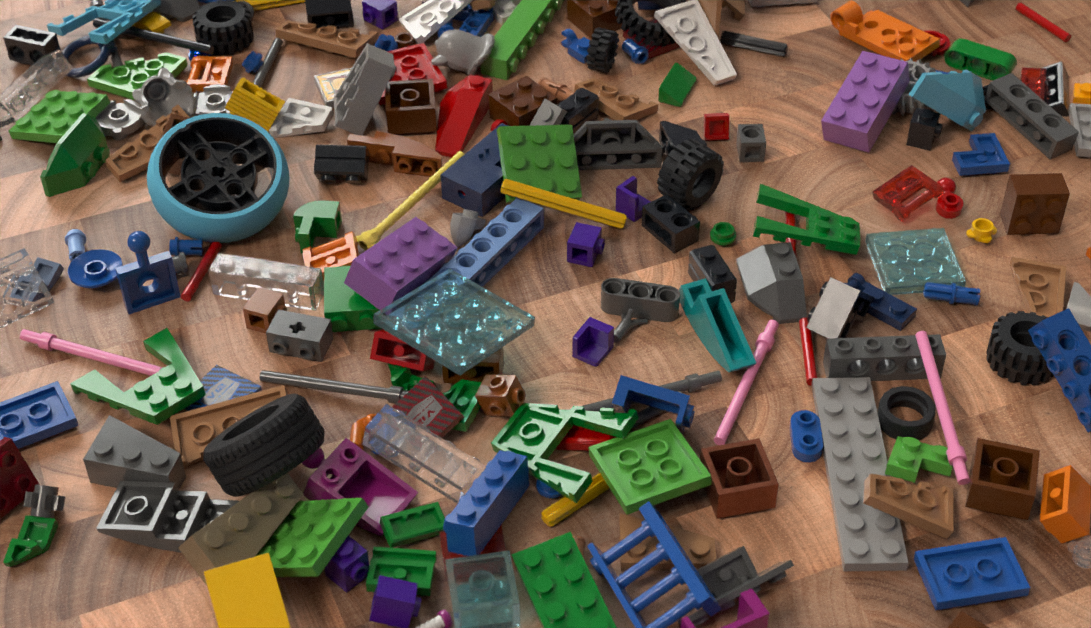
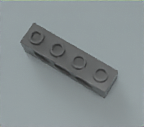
[984,73,1079,160]
[823,334,946,381]

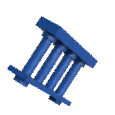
[587,501,721,628]

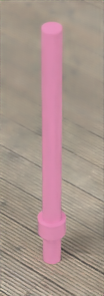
[714,320,779,445]
[20,329,163,376]
[915,331,970,485]

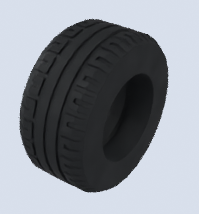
[203,393,325,497]

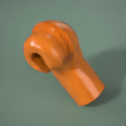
[350,413,381,450]

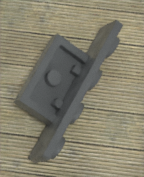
[677,546,794,626]

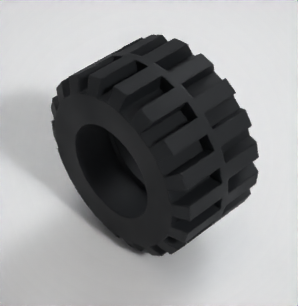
[192,0,254,56]
[657,139,724,210]
[986,311,1062,385]

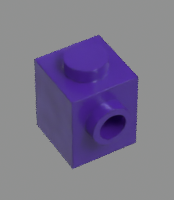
[362,0,398,30]
[567,222,605,267]
[325,535,369,593]
[369,575,421,628]

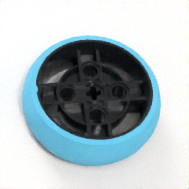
[147,113,290,243]

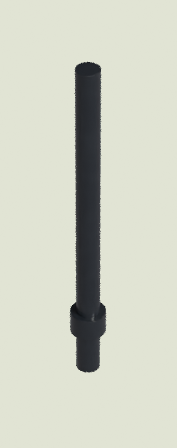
[93,18,214,55]

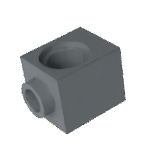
[736,124,766,162]

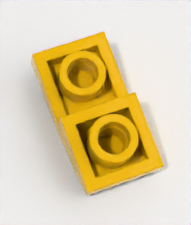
[132,11,171,34]

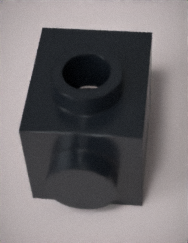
[906,108,943,151]

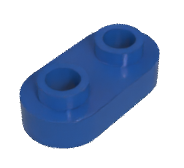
[790,410,823,463]

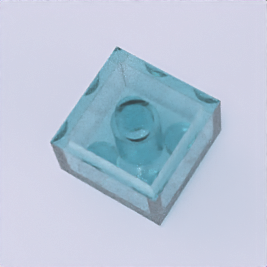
[445,550,520,628]

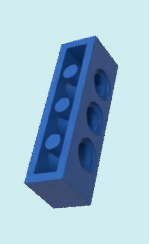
[1028,308,1091,433]

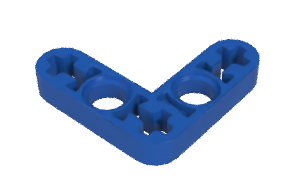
[451,3,494,37]

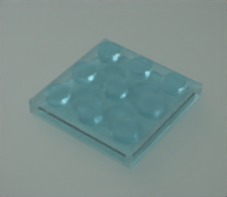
[865,228,966,295]

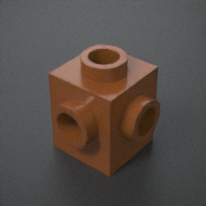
[475,374,526,417]

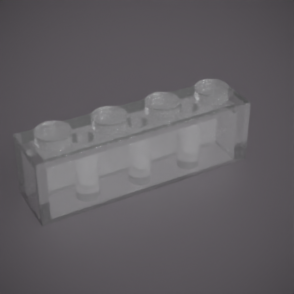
[0,49,73,128]
[209,253,324,311]
[363,404,486,504]

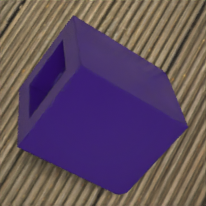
[616,176,651,222]
[572,317,614,367]

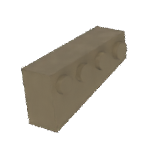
[178,473,303,585]

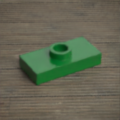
[379,502,446,548]

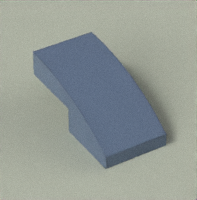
[8,257,64,307]

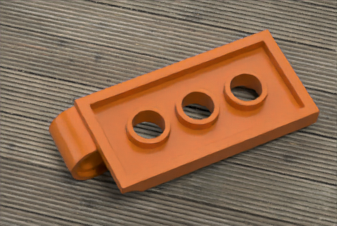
[830,1,940,62]

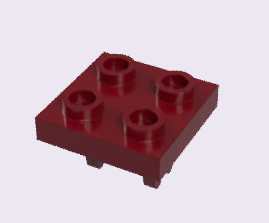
[0,437,40,519]

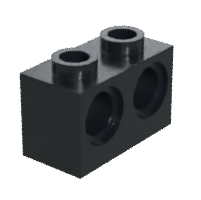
[3,25,61,69]
[642,194,700,254]

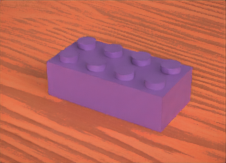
[821,51,910,152]
[344,217,458,315]

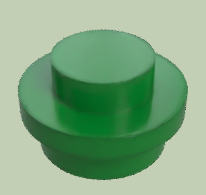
[710,222,736,246]

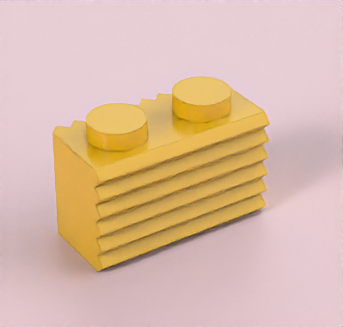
[225,78,285,132]

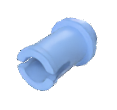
[65,229,86,261]

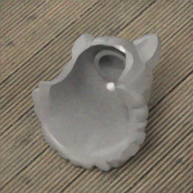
[431,30,495,76]
[132,68,197,127]

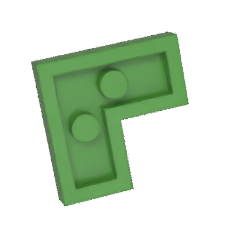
[885,436,953,483]

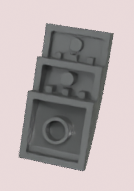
[96,481,239,553]

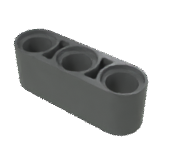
[601,278,680,322]

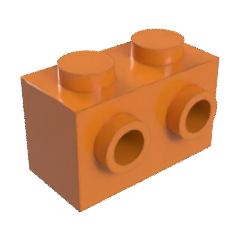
[1040,465,1091,544]

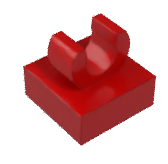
[703,113,730,140]

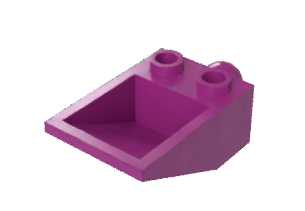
[302,438,418,537]

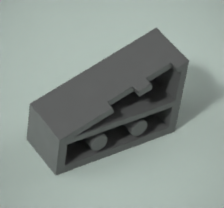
[83,415,186,490]

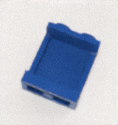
[612,375,695,434]

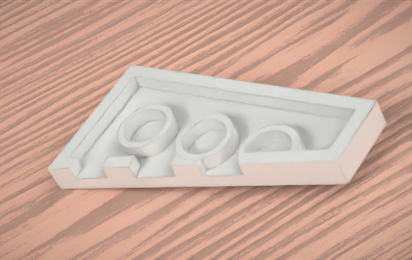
[399,0,472,44]
[654,0,737,86]

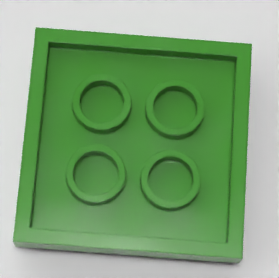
[8,90,111,143]
[497,125,582,203]
[588,419,711,515]
[256,498,369,577]

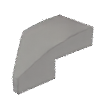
[1066,282,1091,332]

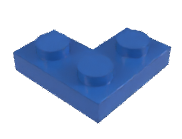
[952,133,1010,176]

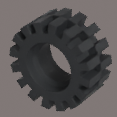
[586,27,619,73]

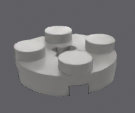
[194,84,233,116]
[95,99,145,140]

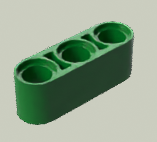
[944,38,1017,81]

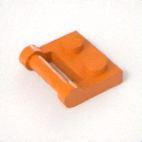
[185,56,233,94]
[303,231,359,285]

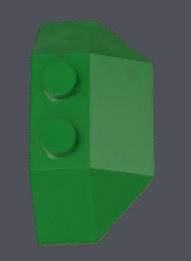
[40,113,110,197]

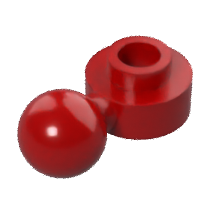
[935,177,963,219]

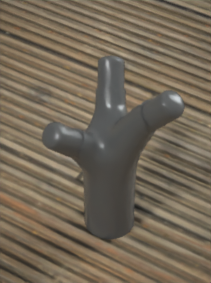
[614,308,648,343]

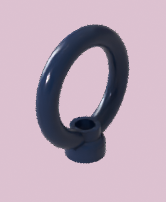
[58,35,118,78]

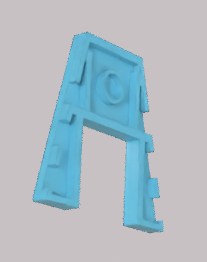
[47,0,161,44]

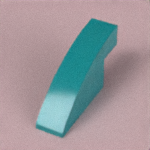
[679,278,756,373]

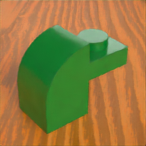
[293,200,342,254]

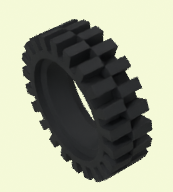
[615,0,686,46]

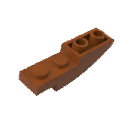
[347,131,443,177]

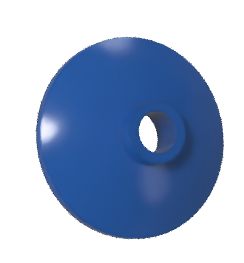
[68,249,123,288]

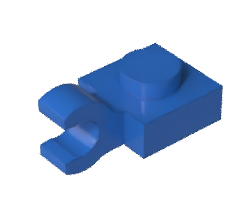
[561,28,590,64]

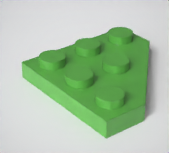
[87,52,188,100]

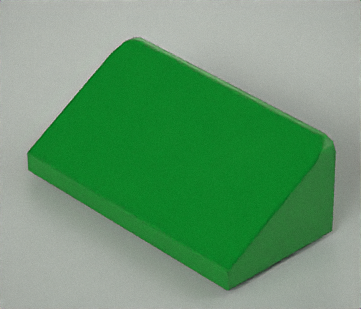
[658,62,697,107]

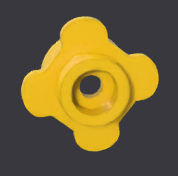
[966,218,997,243]

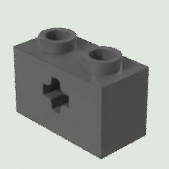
[266,310,333,362]

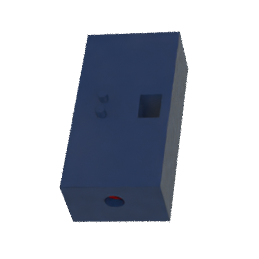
[440,123,508,218]

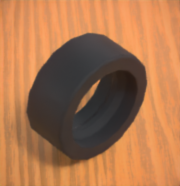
[877,386,936,440]

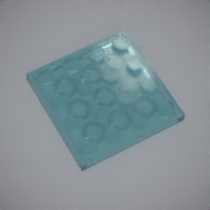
[373,269,535,375]

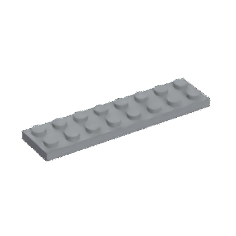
[811,377,908,571]

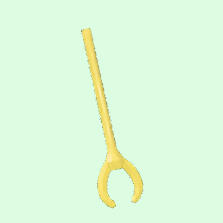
[356,151,464,250]

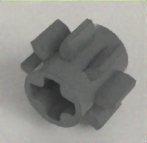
[24,484,66,518]

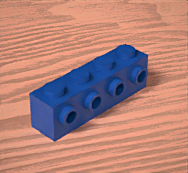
[443,450,530,558]

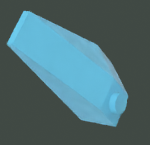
[909,70,986,131]

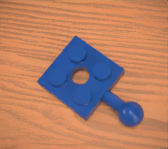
[115,231,181,315]

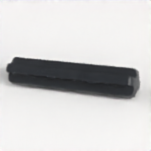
[720,31,788,57]

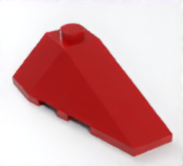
[435,75,493,158]

